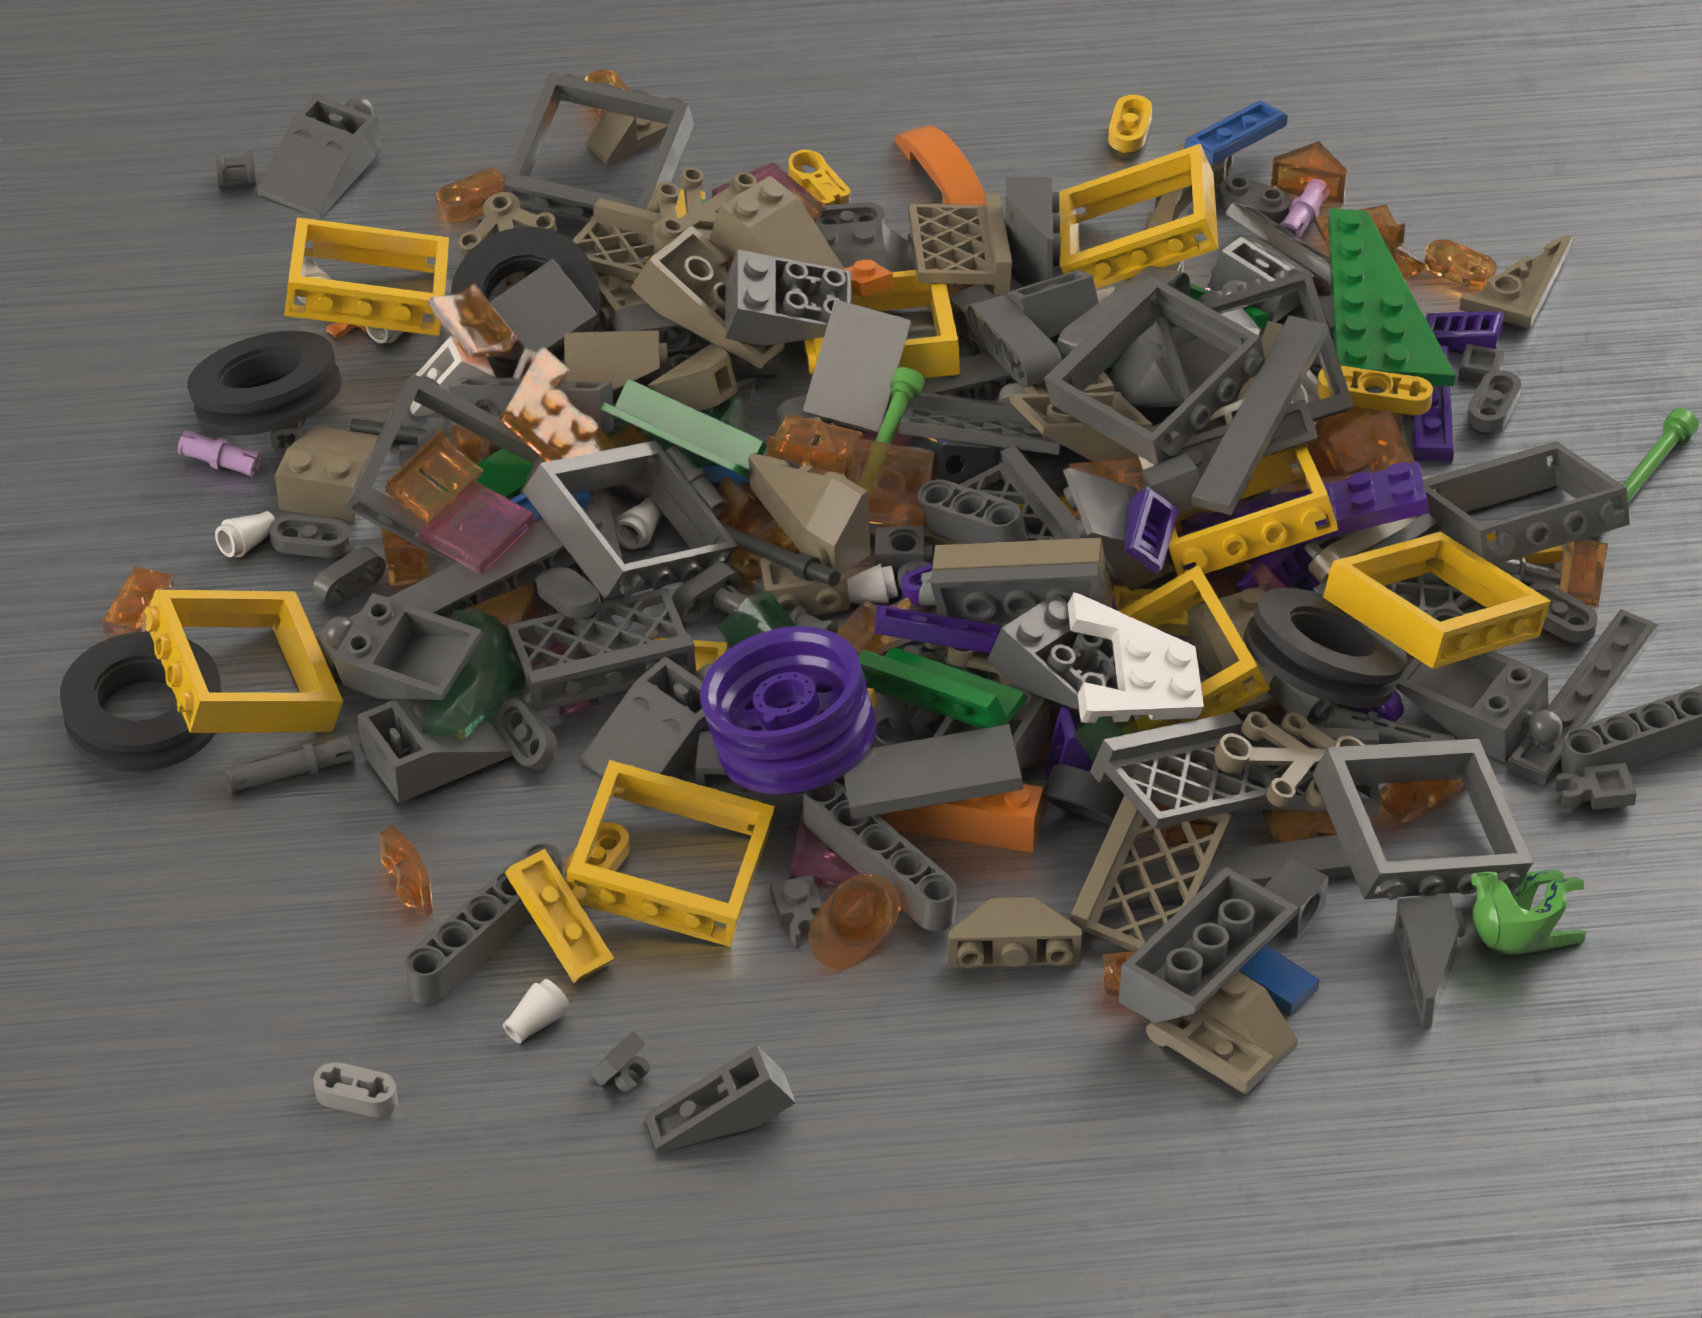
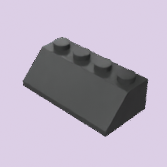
[1119,867,1299,1023]

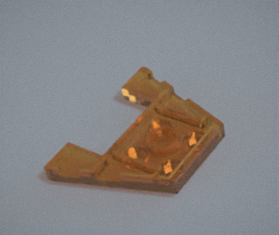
[500,347,651,462]

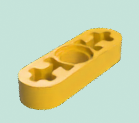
[1317,366,1433,415]

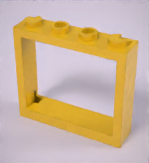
[1059,144,1219,289]
[284,217,449,336]
[805,268,961,378]
[1168,444,1338,576]
[1323,532,1551,669]
[1094,565,1270,740]
[145,590,343,733]
[566,760,775,947]

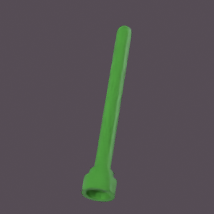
[857,367,925,500]
[1592,408,1699,538]

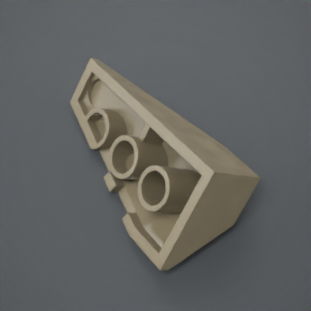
[630,225,785,369]
[748,453,871,575]

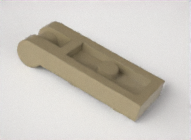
[1146,1010,1274,1095]

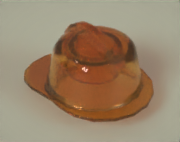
[808,873,900,969]

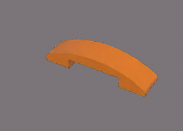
[894,125,985,220]

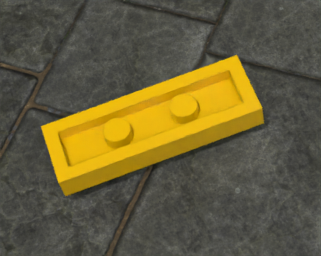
[505,849,614,983]

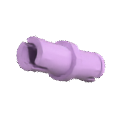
[1280,179,1330,238]
[177,430,261,477]

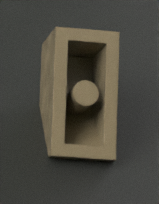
[1200,971,1298,1072]

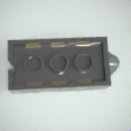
[919,538,1113,626]

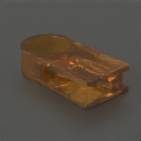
[436,166,506,221]

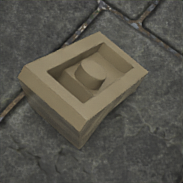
[586,111,668,166]

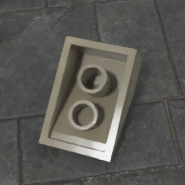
[710,175,844,269]
[1009,392,1152,473]
[275,425,379,523]
[1187,586,1279,714]

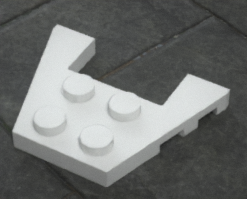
[1068,593,1204,723]

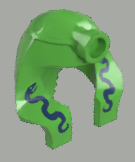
[1471,869,1586,955]

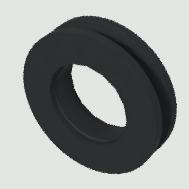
[450,227,601,375]
[187,331,342,436]
[1244,588,1407,708]
[60,631,222,772]

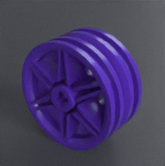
[700,626,877,794]

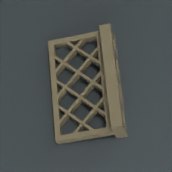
[908,193,1012,296]
[572,198,734,282]
[1069,775,1231,952]

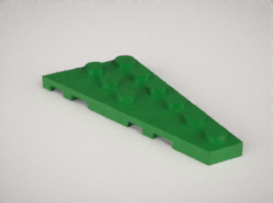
[1328,208,1456,387]

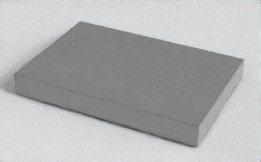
[803,299,911,435]

